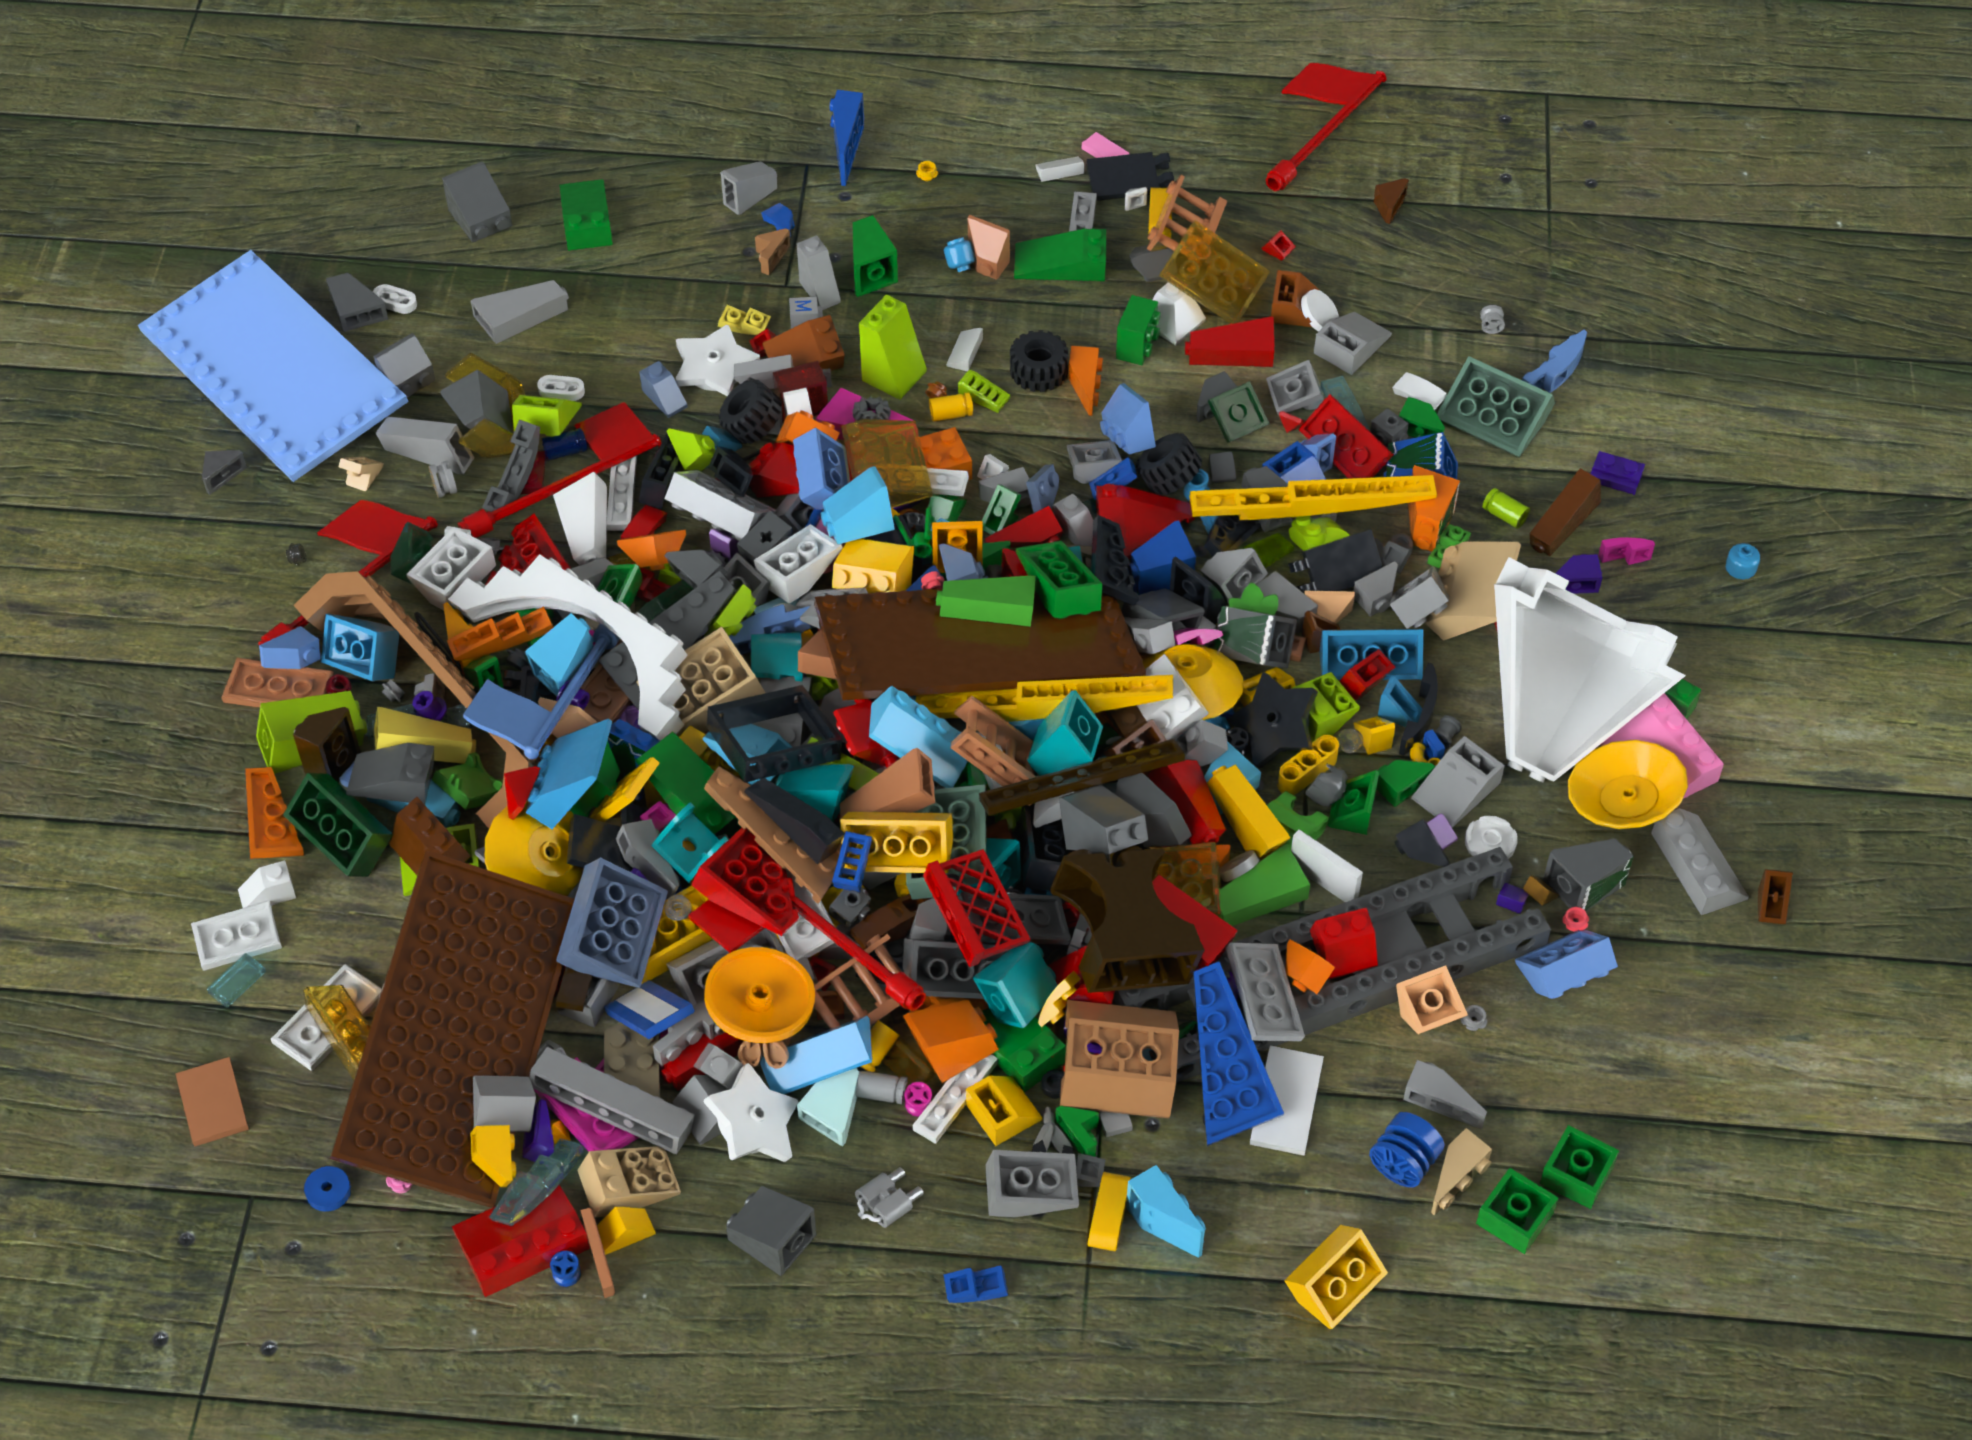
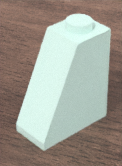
[797,1068,859,1147]

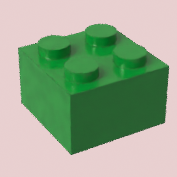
[1116,295,1161,365]
[1539,1125,1620,1209]
[1476,1168,1559,1254]

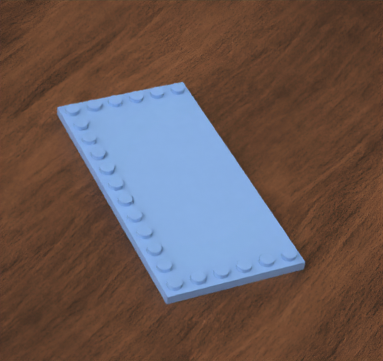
[138,250,409,482]

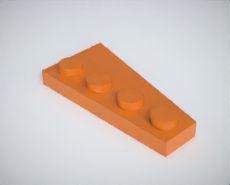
[245,767,304,859]

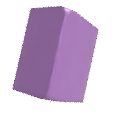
[1427,813,1458,850]

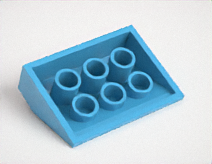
[526,719,612,829]

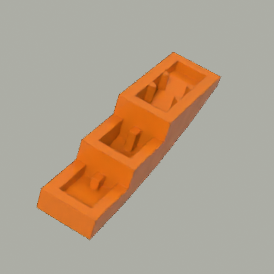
[447,606,554,661]

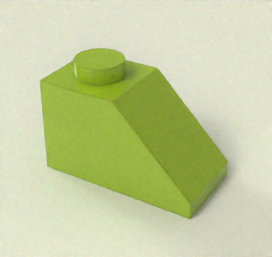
[667,428,716,471]

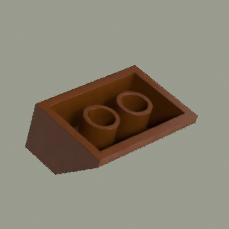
[389,797,471,875]

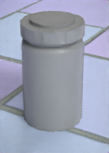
[856,1070,908,1104]

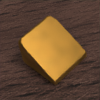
[1523,875,1559,906]

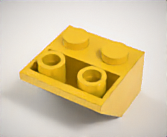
[966,1076,1042,1146]

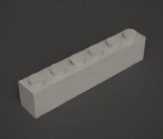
[530,1047,694,1155]

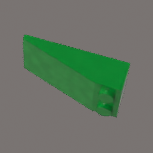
[559,179,613,251]
[1014,229,1106,281]
[1016,541,1102,619]
[635,731,736,834]
[982,1008,1066,1093]

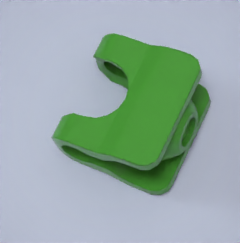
[1267,791,1329,849]

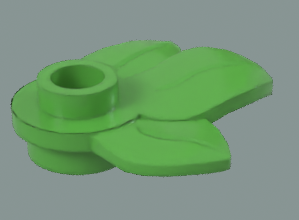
[1229,583,1278,615]

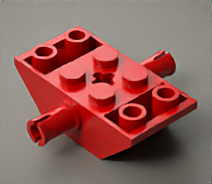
[833,699,900,768]

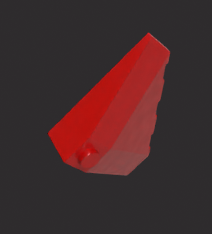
[1096,484,1195,559]
[485,513,572,620]
[692,828,799,936]

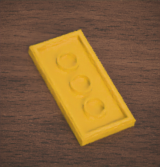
[589,757,660,822]

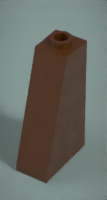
[1529,468,1601,556]

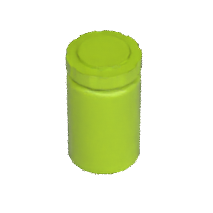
[1482,488,1530,529]

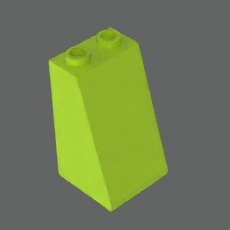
[859,294,927,400]
[256,691,367,774]

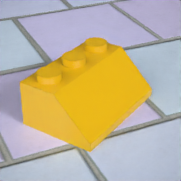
[832,539,914,593]
[1284,1225,1388,1329]

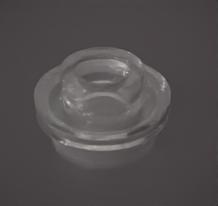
[1337,729,1363,753]
[664,894,692,921]

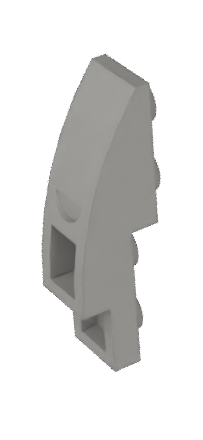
[653,1000,725,1066]

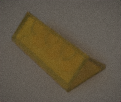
[303,985,370,1081]

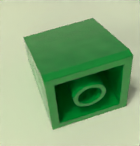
[852,215,898,297]

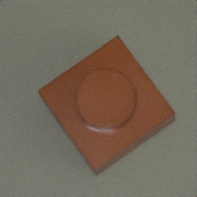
[817,991,844,1020]

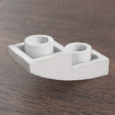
[1392,372,1447,410]

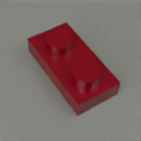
[521,451,546,494]

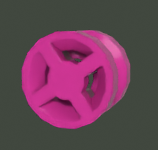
[904,1082,932,1117]

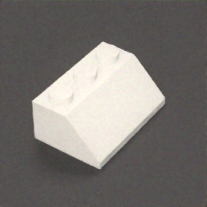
[406,527,496,610]

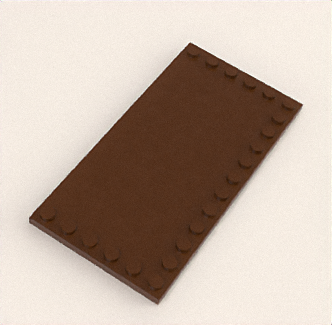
[814,589,1146,700]
[330,850,575,1208]

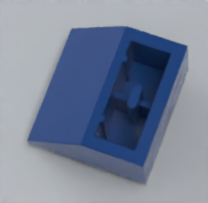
[1262,441,1326,483]

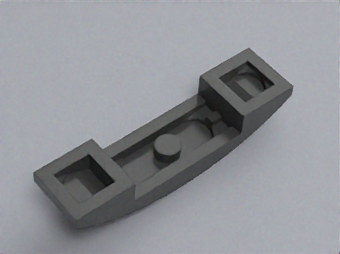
[482,420,540,512]

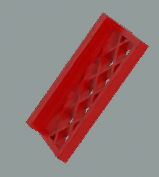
[923,849,1030,967]

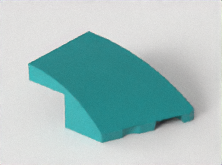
[751,633,803,681]

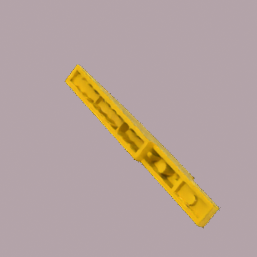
[1189,475,1437,520]
[916,675,1173,722]

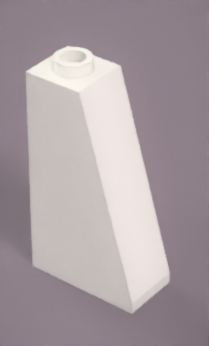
[553,472,607,565]

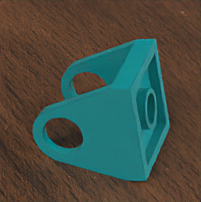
[651,802,729,883]

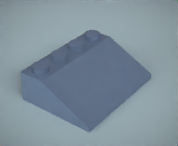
[556,857,668,988]

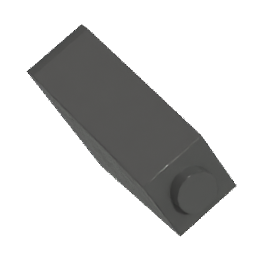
[326,273,388,332]
[1242,466,1296,532]

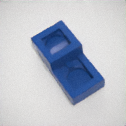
[944,1265,1008,1303]

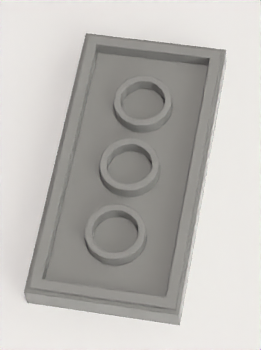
[1226,943,1305,1041]

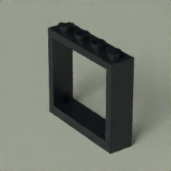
[707,685,842,783]

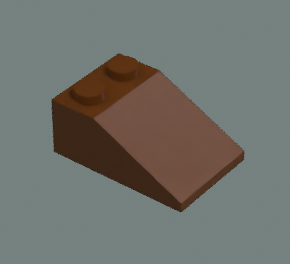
[763,315,845,380]

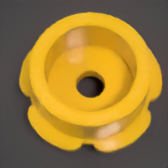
[916,161,938,181]

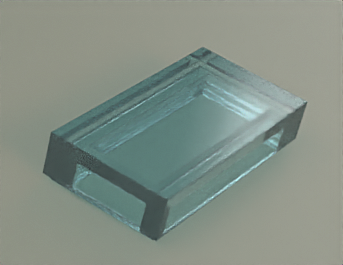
[207,953,266,1008]

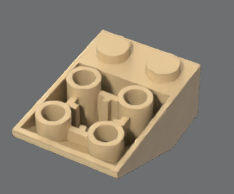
[577,1146,681,1218]

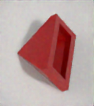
[504,766,541,820]

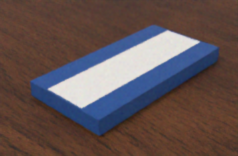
[604,980,695,1039]

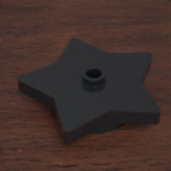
[1228,672,1318,768]

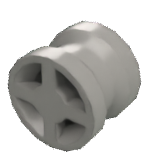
[1480,305,1505,334]

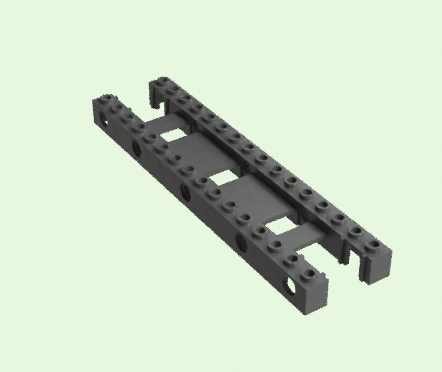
[1114,847,1551,1083]

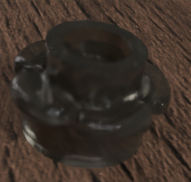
[286,543,307,567]

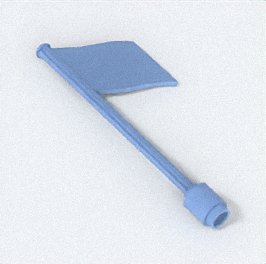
[463,624,620,759]

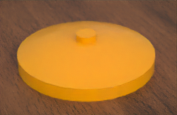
[704,947,815,1043]

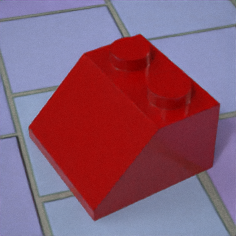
[1310,908,1378,980]

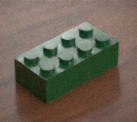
[283,772,393,877]

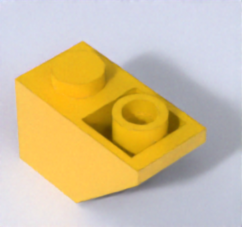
[470,1125,516,1187]

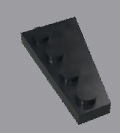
[1091,515,1139,606]
[1204,515,1261,557]

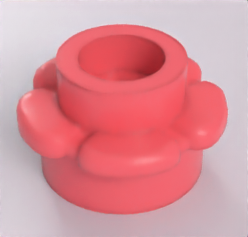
[921,571,945,590]
[1563,907,1589,932]

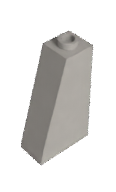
[470,280,569,344]
[376,417,474,475]

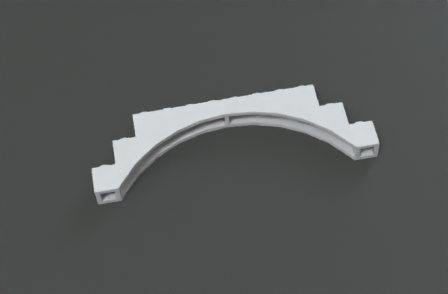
[448,554,687,740]

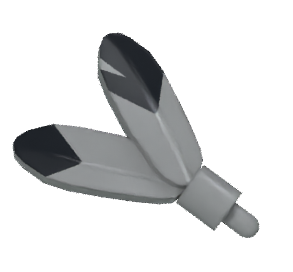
[1031,1107,1073,1154]

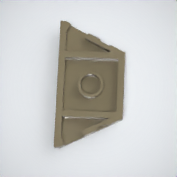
[604,1023,660,1097]

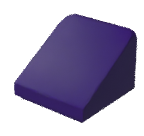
[1496,883,1529,914]

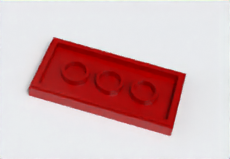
[1298,394,1394,479]

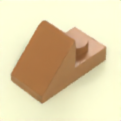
[755,228,791,275]

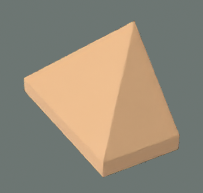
[1305,591,1355,623]

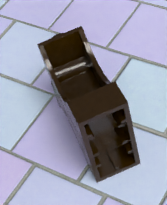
[1050,846,1204,993]

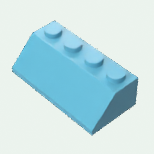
[869,685,968,788]

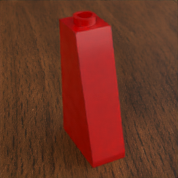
[1185,317,1274,367]
[1147,760,1226,847]
[1152,875,1238,971]
[660,1032,744,1091]

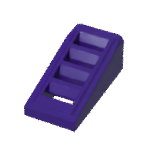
[522,1099,554,1164]

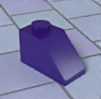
[1555,554,1603,594]

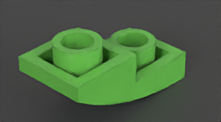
[1427,524,1471,569]

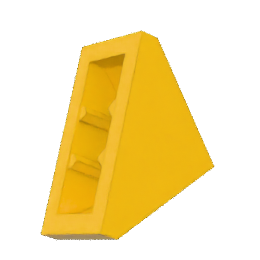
[1353,716,1395,755]
[597,1206,656,1255]

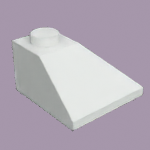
[1153,279,1206,346]

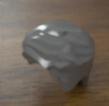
[1305,764,1348,807]

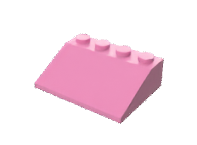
[1600,693,1724,799]

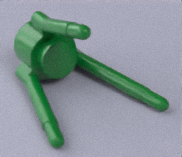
[893,507,933,558]

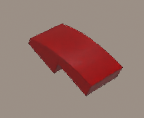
[621,505,667,539]

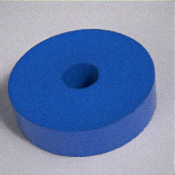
[304,1166,351,1212]

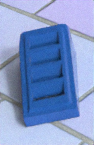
[832,831,872,892]

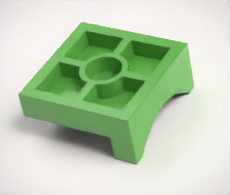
[432,752,503,810]

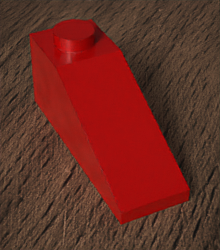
[984,506,1063,548]

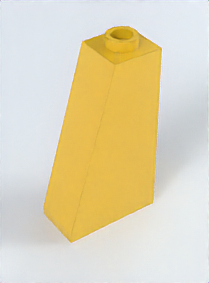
[1207,764,1290,861]

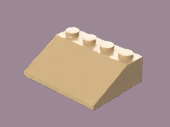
[1425,542,1521,641]
[636,627,765,737]

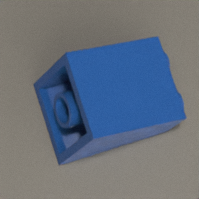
[1128,520,1196,595]

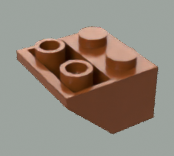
[1271,270,1319,327]

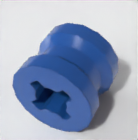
[550,1251,581,1287]

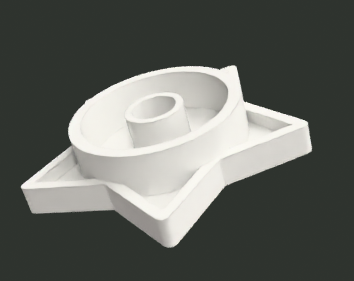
[676,325,760,396]
[704,1063,798,1162]

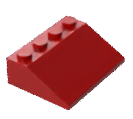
[452,1179,590,1297]

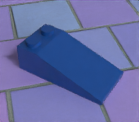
[830,90,865,186]

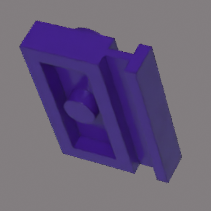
[1590,451,1645,495]

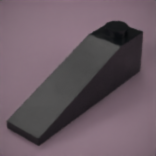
[639,433,681,509]
[744,777,845,865]

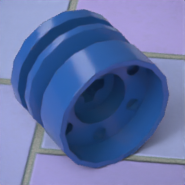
[1369,1112,1445,1188]

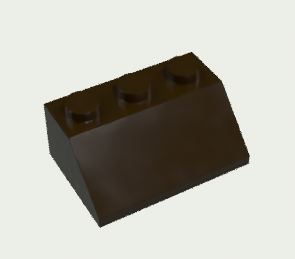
[293,707,361,783]

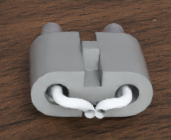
[855,1167,924,1228]

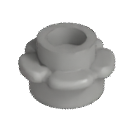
[382,679,405,702]
[1460,1005,1487,1031]

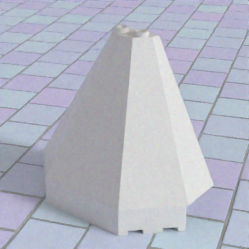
[1494,557,1686,783]

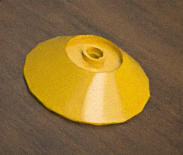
[1140,643,1243,720]
[1568,740,1688,829]
[484,801,584,896]

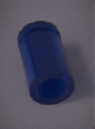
[541,428,587,461]

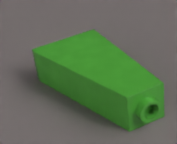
[936,576,1036,627]
[1209,844,1310,926]

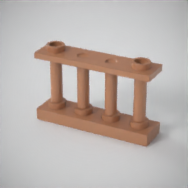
[1147,175,1227,275]
[950,696,1036,806]
[812,934,902,1029]

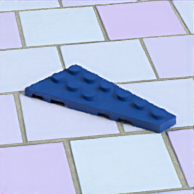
[1194,962,1284,1146]

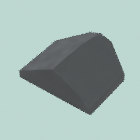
[1129,243,1177,282]

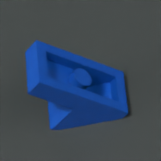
[1089,457,1137,500]

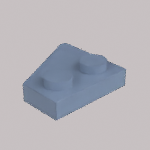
[1026,464,1059,513]

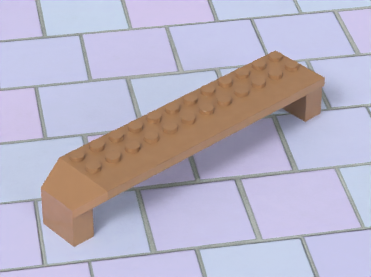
[294,571,540,828]

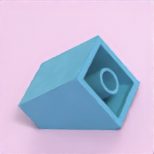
[820,466,895,544]
[525,613,595,697]

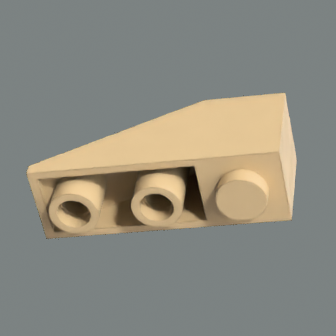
[1431,1128,1492,1215]

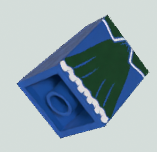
[1384,432,1458,479]
[607,719,660,802]

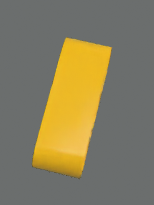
[1148,187,1172,240]
[1278,735,1339,795]
[1088,1172,1131,1252]

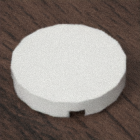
[1301,289,1339,332]
[1465,816,1518,859]

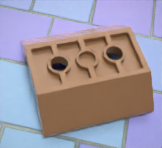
[1060,1000,1179,1119]

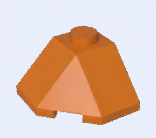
[617,530,686,571]

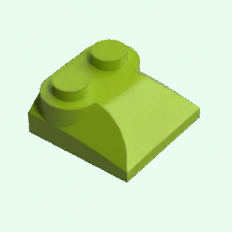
[1289,516,1350,551]
[704,584,757,637]

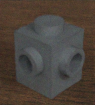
[1370,408,1409,448]
[828,886,871,930]

